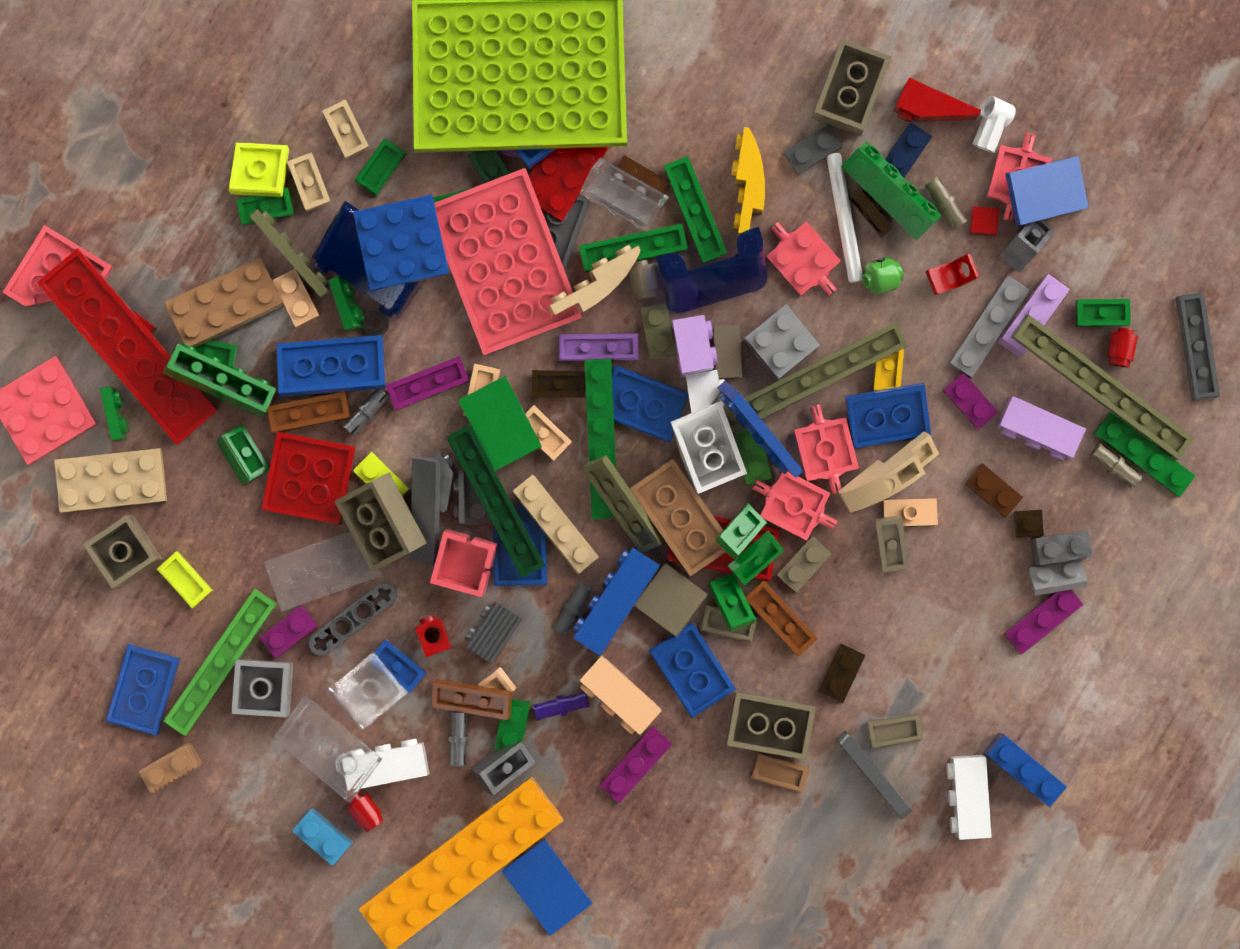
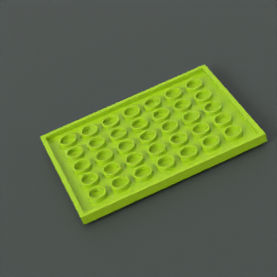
[412,0,627,153]

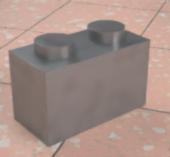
[1030,531,1093,565]

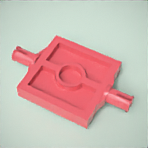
[986,133,1052,222]
[766,221,841,296]
[794,404,859,494]
[752,471,837,541]

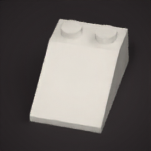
[671,402,747,494]

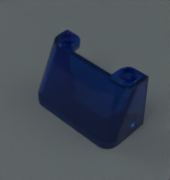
[312,201,427,318]
[655,227,768,314]

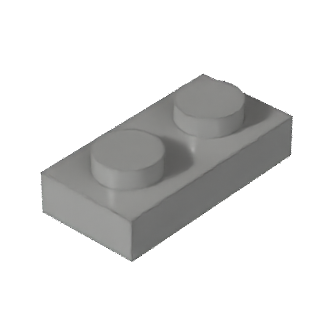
[1028,559,1088,595]

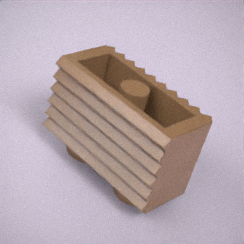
[139,742,203,793]

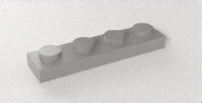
[949,275,1030,378]

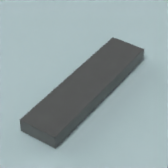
[1176,292,1220,401]
[411,456,441,564]

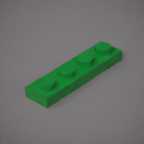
[664,156,727,264]
[579,224,688,273]
[1093,412,1196,497]

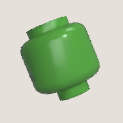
[862,257,903,295]

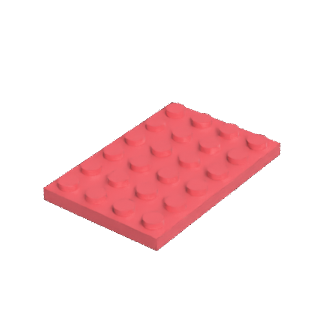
[435,168,583,355]

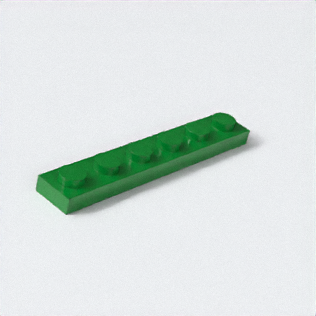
[585,359,616,519]

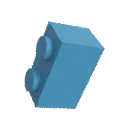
[292,807,353,866]

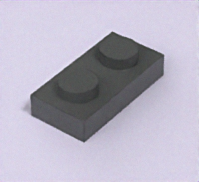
[784,124,843,175]

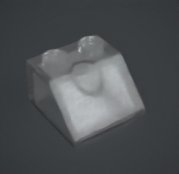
[327,652,407,730]

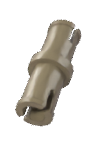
[925,176,968,229]
[1090,443,1142,489]

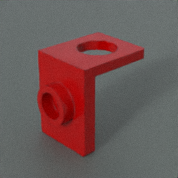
[925,253,979,295]

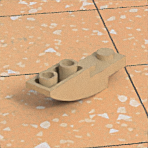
[547,245,641,316]
[838,432,939,513]

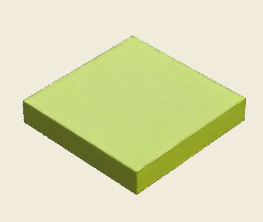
[229,143,289,197]

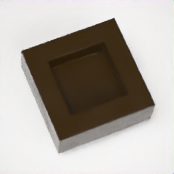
[1014,510,1044,538]

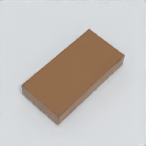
[751,752,810,793]

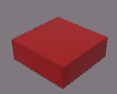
[969,206,999,236]

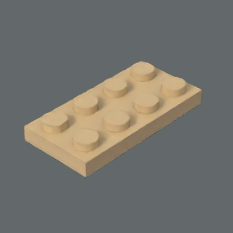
[55,448,167,513]

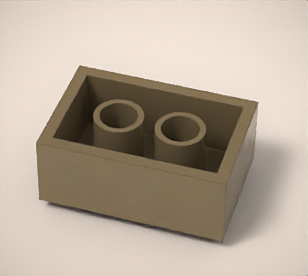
[812,38,892,137]
[334,472,427,572]
[725,691,816,760]

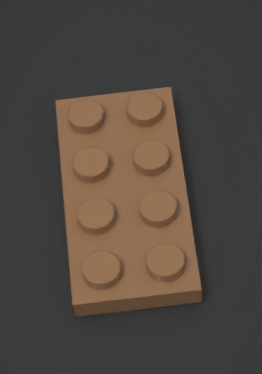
[164,257,284,348]
[630,459,726,576]

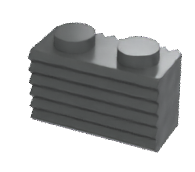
[464,601,522,664]

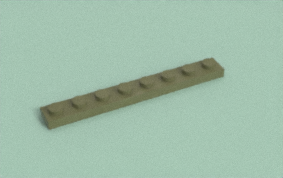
[1011,315,1194,460]
[723,322,908,434]

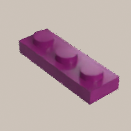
[386,356,470,411]
[1004,590,1084,655]
[599,726,672,803]

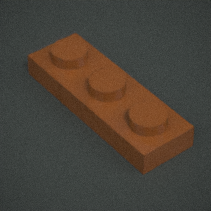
[267,392,351,433]
[745,580,818,657]
[432,679,512,720]

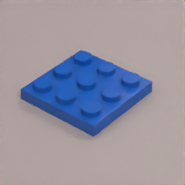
[353,194,450,292]

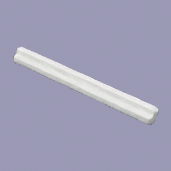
[827,153,863,283]

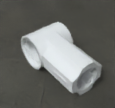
[972,96,1015,153]

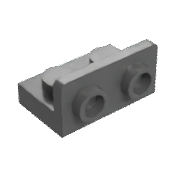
[454,471,492,525]

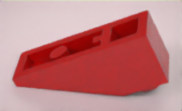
[893,77,981,122]

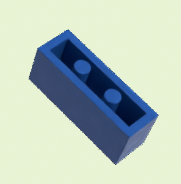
[983,733,1067,807]

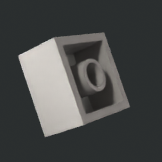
[744,304,820,381]
[232,659,294,717]

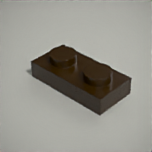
[849,187,893,238]
[532,370,585,398]
[818,644,865,703]

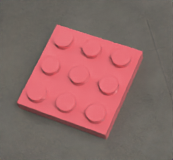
[0,356,98,465]

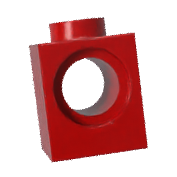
[415,615,453,657]

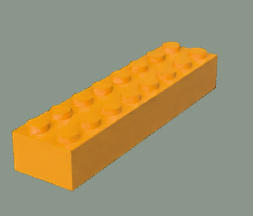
[358,776,564,949]

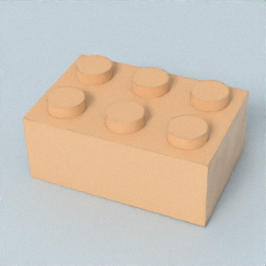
[580,655,662,735]

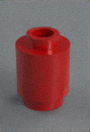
[1107,328,1138,368]
[345,791,384,833]

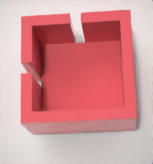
[430,529,499,597]

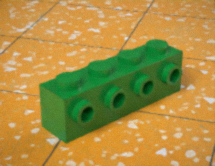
[841,142,942,241]
[163,343,276,418]

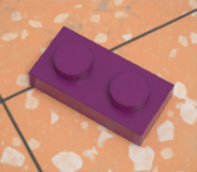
[943,373,998,430]
[260,605,319,659]

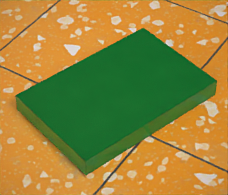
[458,376,542,471]

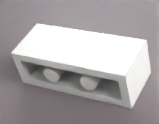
[342,739,430,791]
[946,755,991,840]

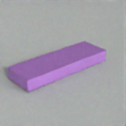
[559,333,638,361]

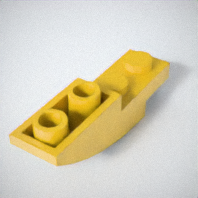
[731,127,765,238]

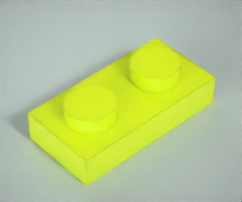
[353,452,410,497]

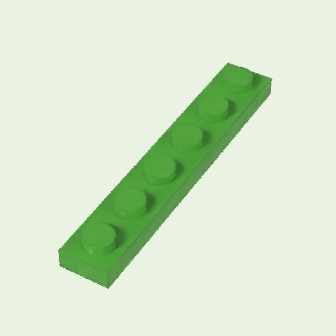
[163,589,278,736]

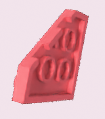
[3,225,114,307]

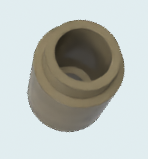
[628,260,659,300]

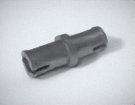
[342,389,390,437]
[448,711,469,766]

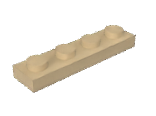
[511,474,599,574]

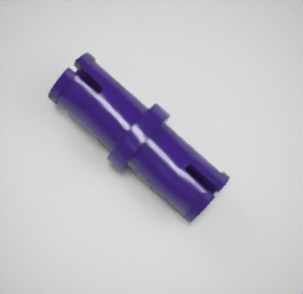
[534,691,590,721]

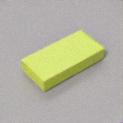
[157,551,213,608]

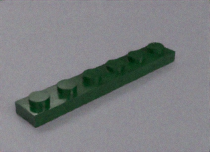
[446,424,545,578]

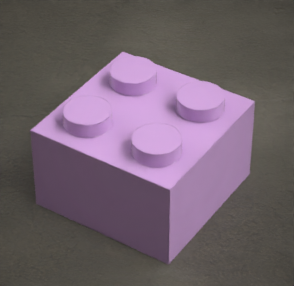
[671,315,718,378]

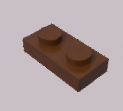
[611,155,670,205]
[964,463,1023,518]

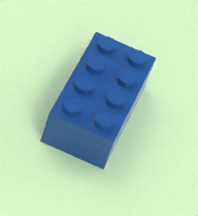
[572,548,660,656]

